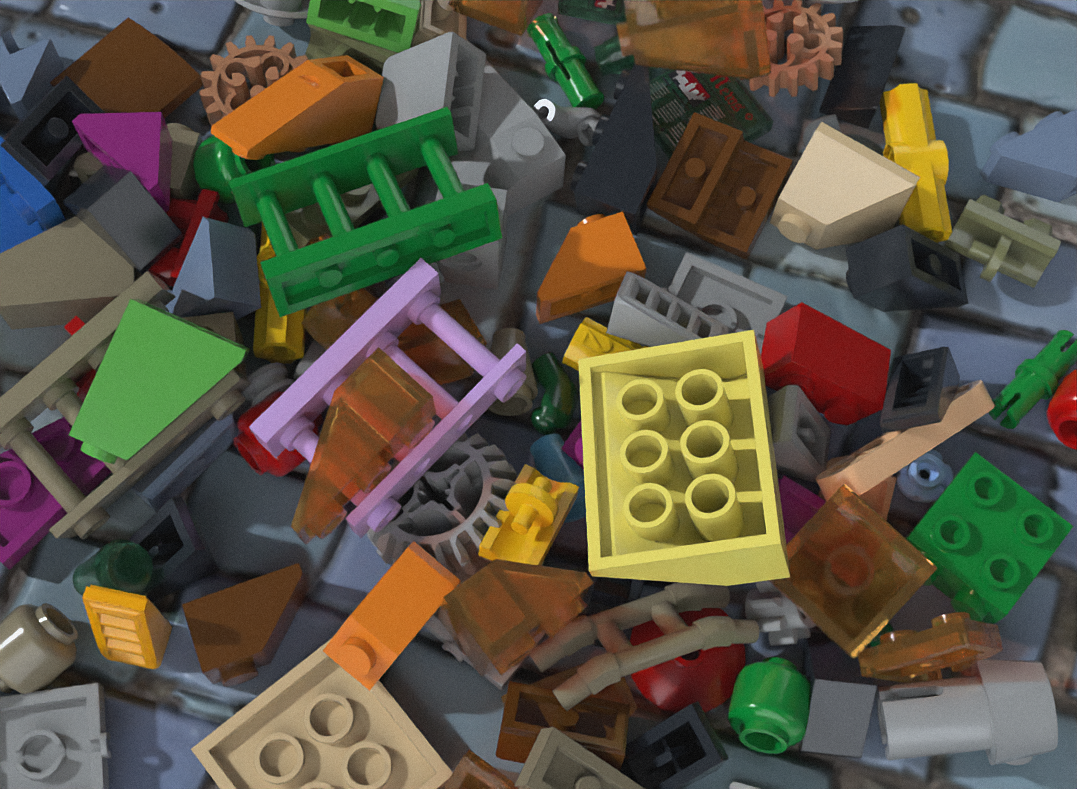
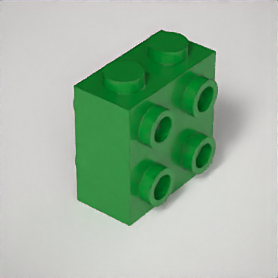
[893,452,1074,629]

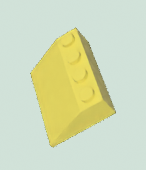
[578,330,790,586]

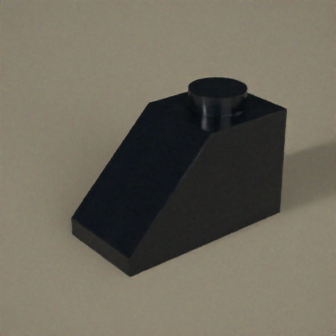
[0,76,105,186]
[845,224,968,312]

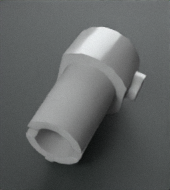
[875,659,1058,766]

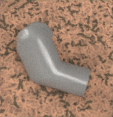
[533,99,601,146]

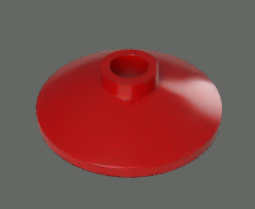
[630,608,745,714]

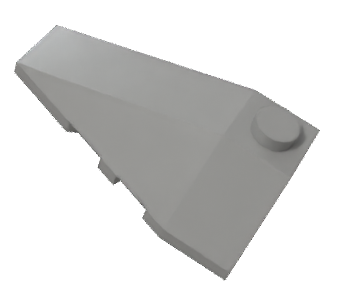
[449,39,566,217]

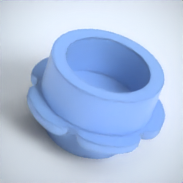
[897,449,953,503]

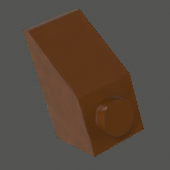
[182,563,309,687]

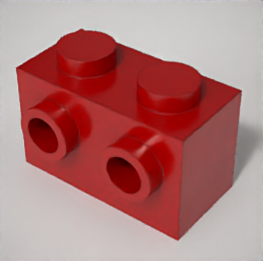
[761,302,891,426]

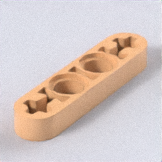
[815,380,995,506]

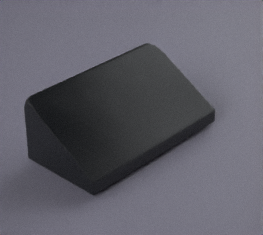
[819,25,906,129]

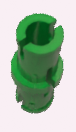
[526,13,604,110]
[988,330,1077,429]

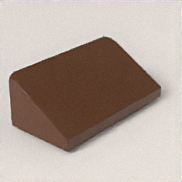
[495,681,630,772]

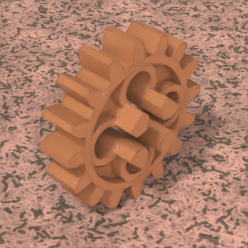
[729,0,843,97]
[199,35,308,125]

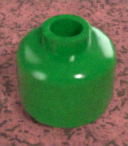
[193,135,275,204]
[728,657,810,754]

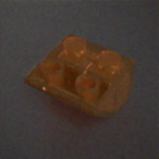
[438,559,593,677]

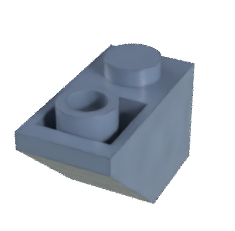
[980,109,1077,203]

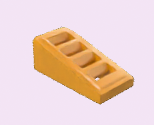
[82,585,172,670]

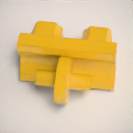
[478,464,579,581]

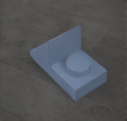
[0,30,63,120]

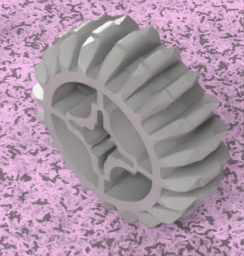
[367,433,518,577]

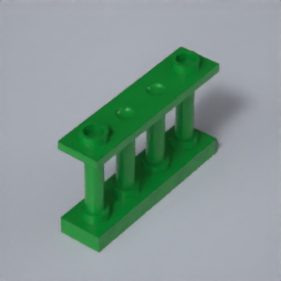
[229,106,502,317]

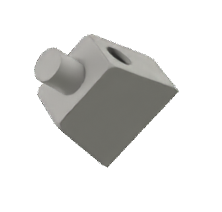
[374,32,486,151]

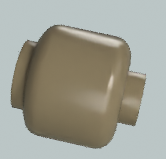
[0,603,78,694]

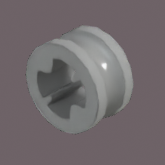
[241,362,295,407]

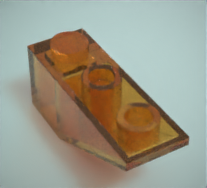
[291,347,436,545]

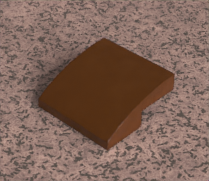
[49,17,203,119]
[647,112,793,260]

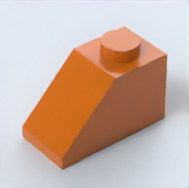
[536,212,647,324]
[323,541,461,691]

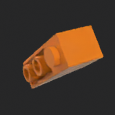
[211,55,384,160]

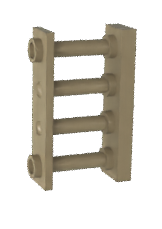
[0,271,252,539]

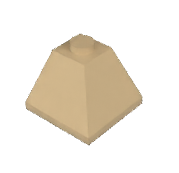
[770,122,920,250]

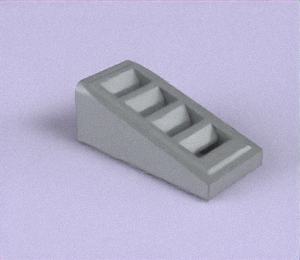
[606,271,729,347]

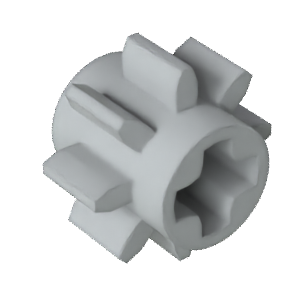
[745,569,821,646]

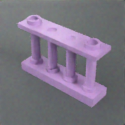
[249,258,527,538]

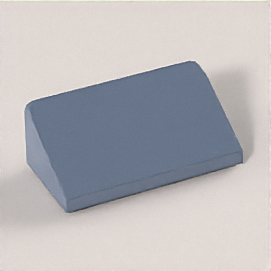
[131,414,239,512]

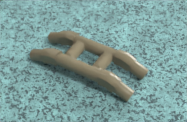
[528,582,759,711]

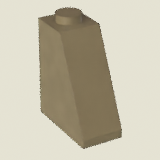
[0,216,142,330]

